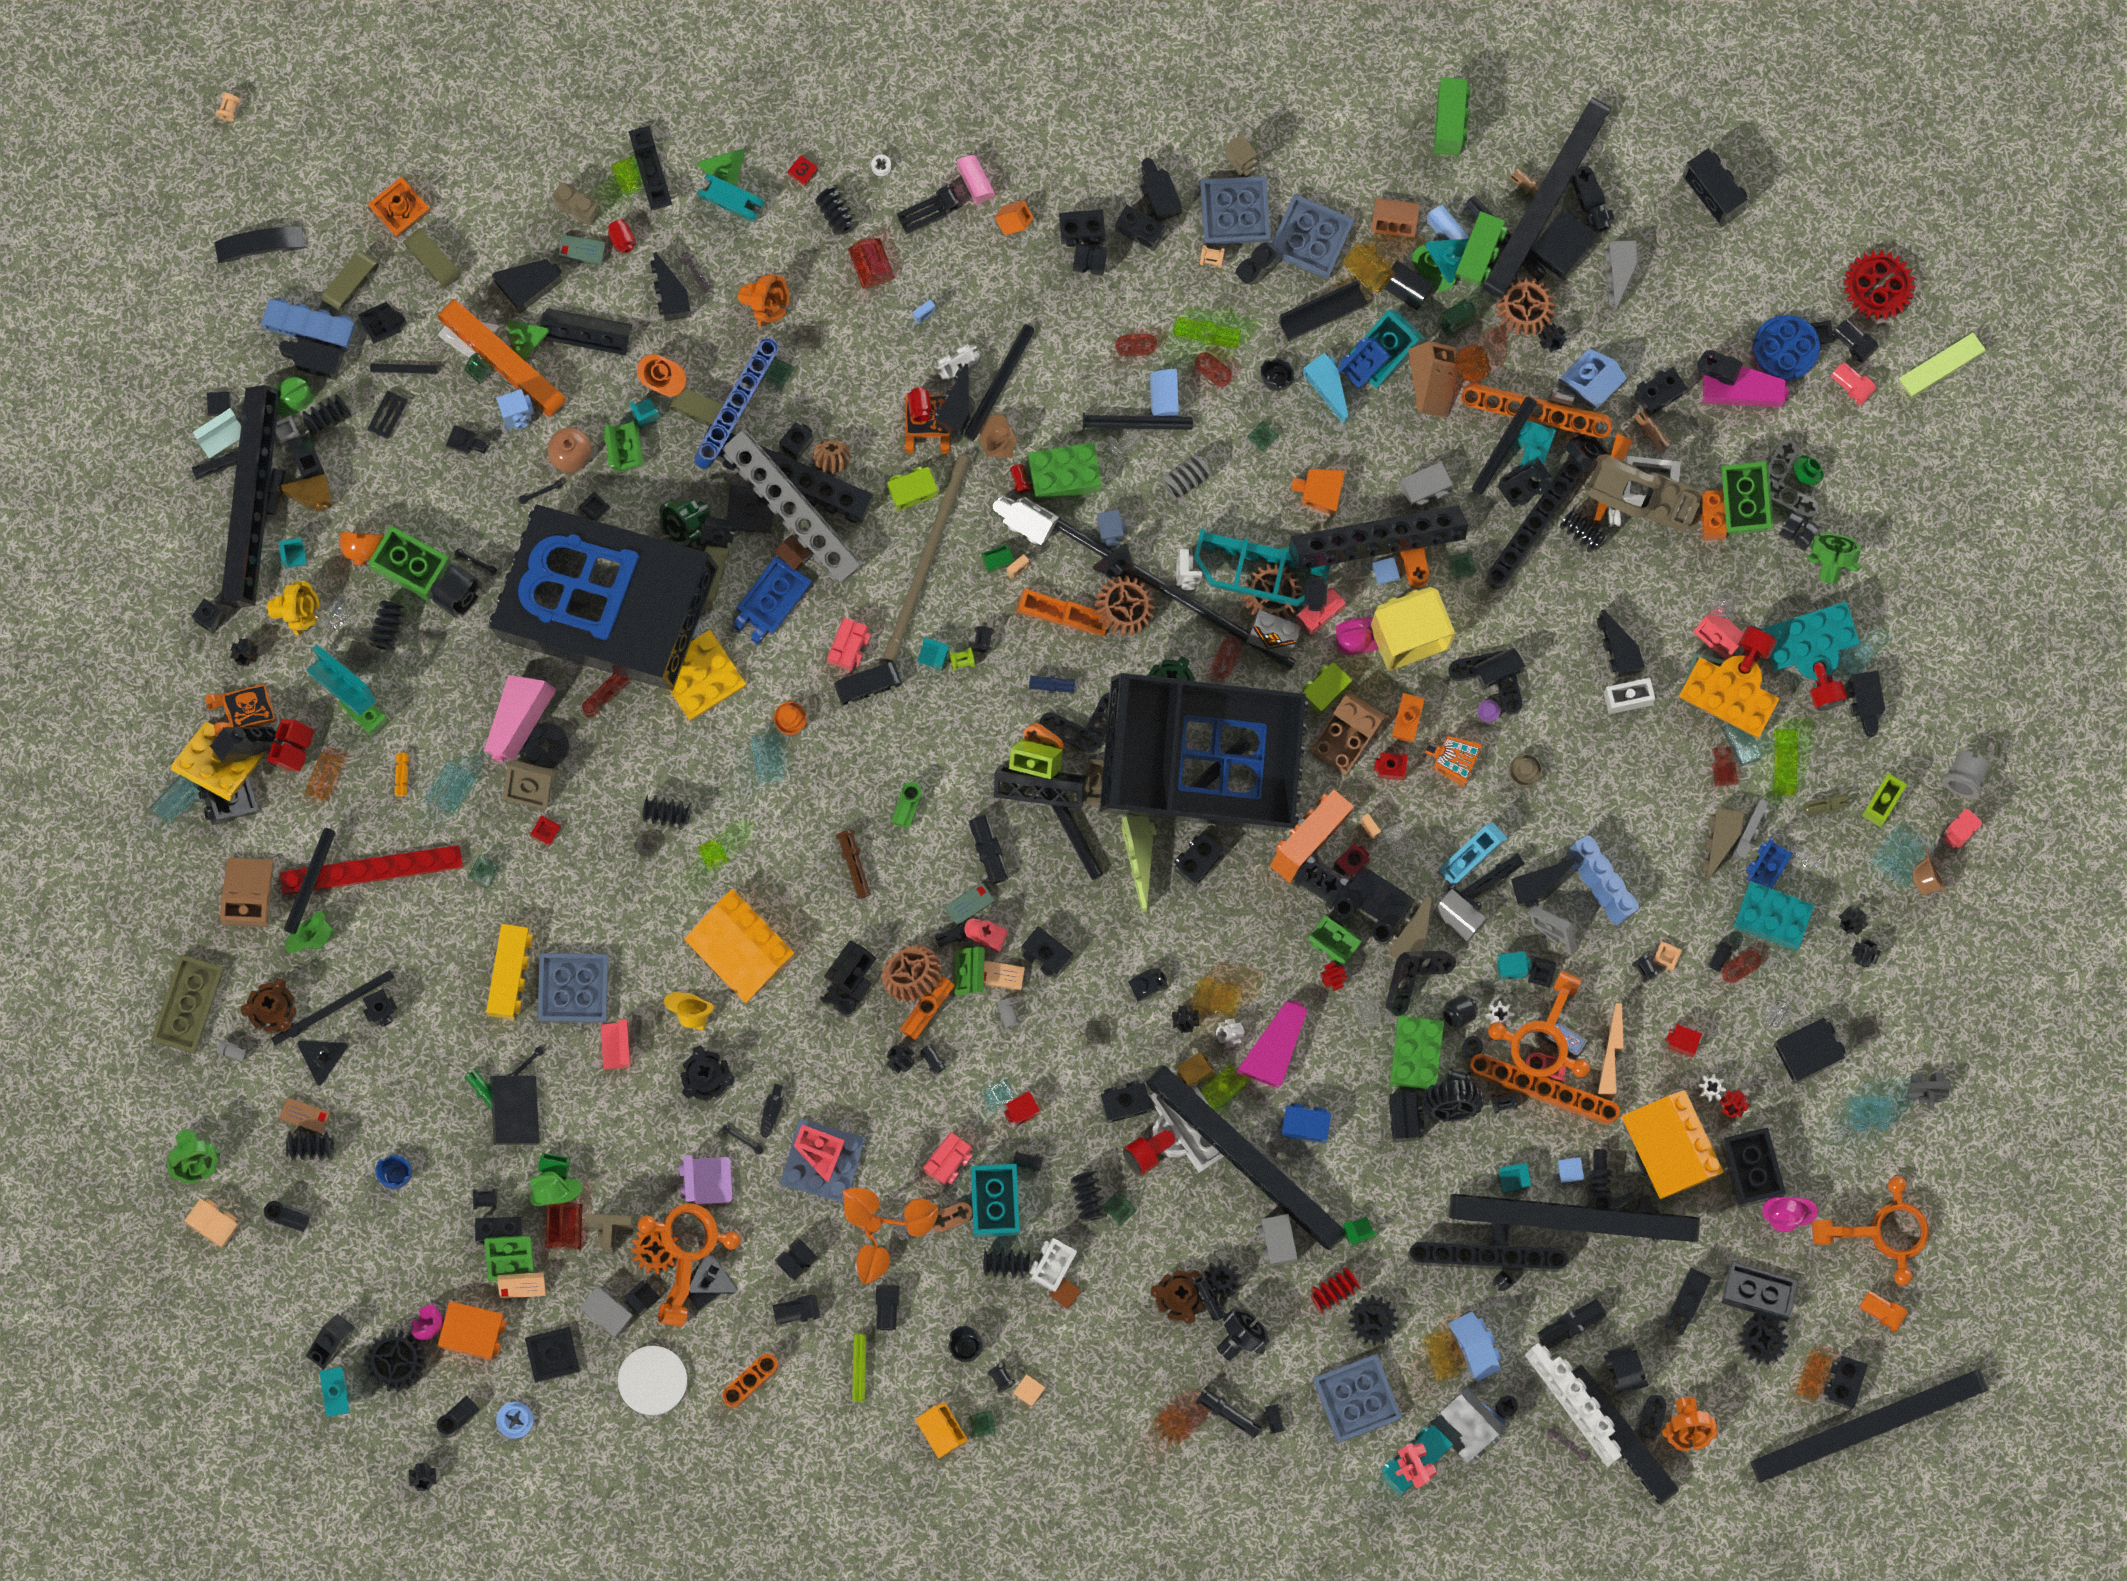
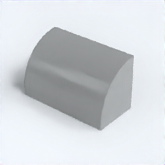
[1433,889,1486,942]

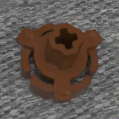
[241,978,297,1034]
[1150,1270,1203,1325]

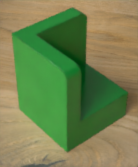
[1342,1217,1377,1248]

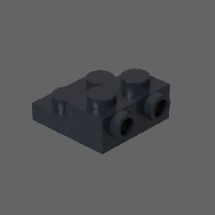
[197,777,259,825]

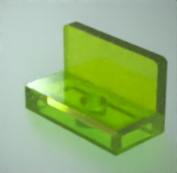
[1200,1064,1250,1112]

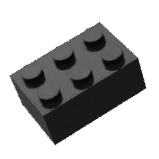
[1682,148,1748,227]
[1720,1127,1786,1208]

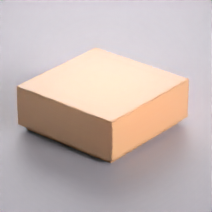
[1007,554,1029,579]
[1360,813,1381,840]
[1652,941,1682,971]
[1013,1374,1045,1407]

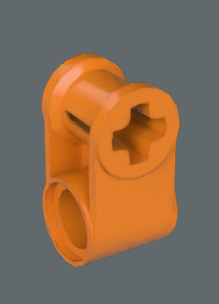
[1400,547,1429,589]

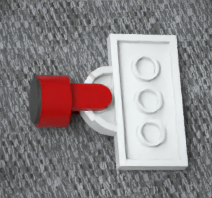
[1123,1084,1224,1176]

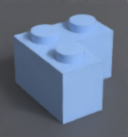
[1448,1312,1501,1382]

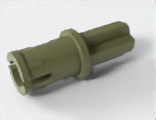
[1803,793,1849,815]

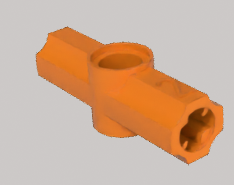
[899,976,955,1041]

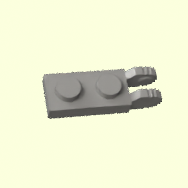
[1732,799,1769,860]

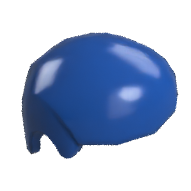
[375,1154,412,1189]

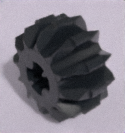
[1204,1259,1242,1299]

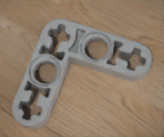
[1769,440,1819,519]

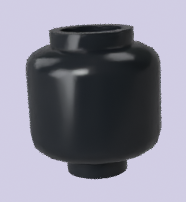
[1443,994,1478,1028]

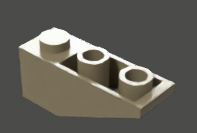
[1702,808,1744,878]
[1388,896,1432,960]

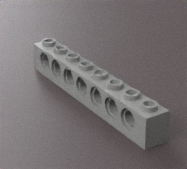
[722,430,863,583]

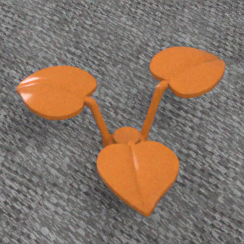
[842,1188,938,1284]

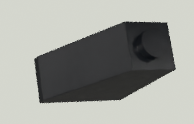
[492,259,562,314]

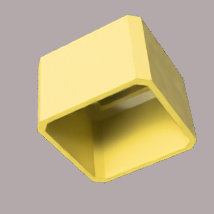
[1370,587,1455,671]

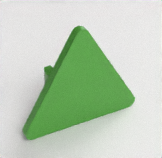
[698,149,745,186]
[507,320,549,361]

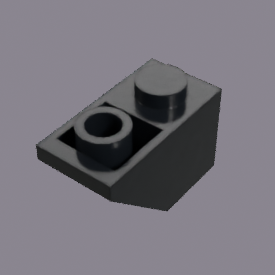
[288,435,325,480]
[306,1313,355,1370]

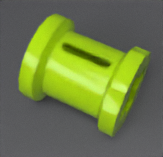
[949,647,975,672]

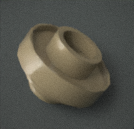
[1508,754,1542,788]

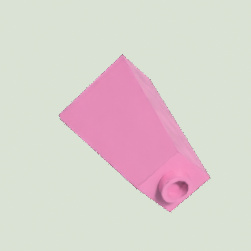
[484,675,556,763]

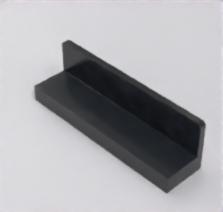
[1278,280,1368,341]
[540,309,633,356]

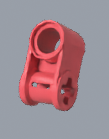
[964,918,1008,953]
[1525,1053,1566,1084]

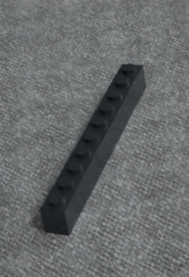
[220,385,280,608]

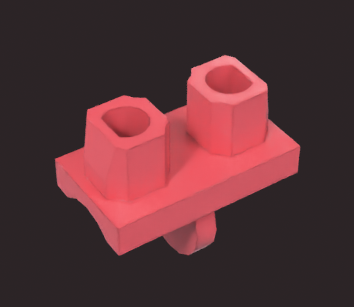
[1396,1443,1437,1489]

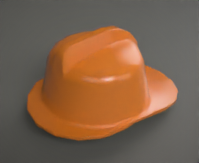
[637,354,687,397]

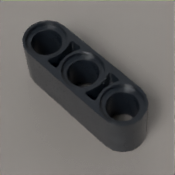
[834,662,902,705]

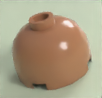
[547,427,592,473]

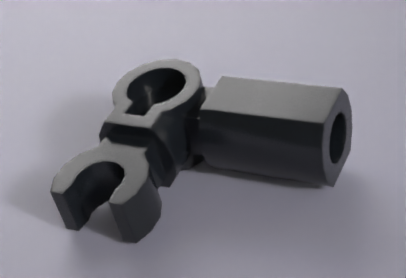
[820,977,872,1017]

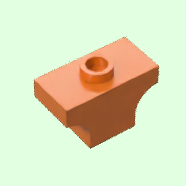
[1392,693,1425,743]

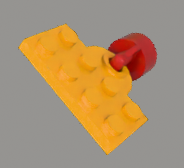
[1679,625,1780,739]

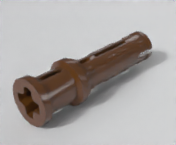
[835,830,871,899]

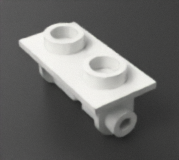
[934,343,981,380]

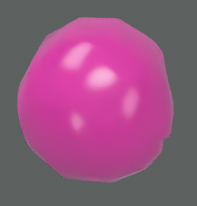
[411,1304,444,1340]

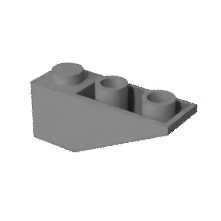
[1604,240,1638,311]

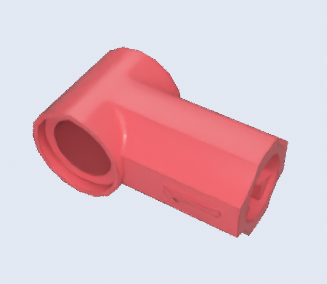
[1830,361,1877,405]

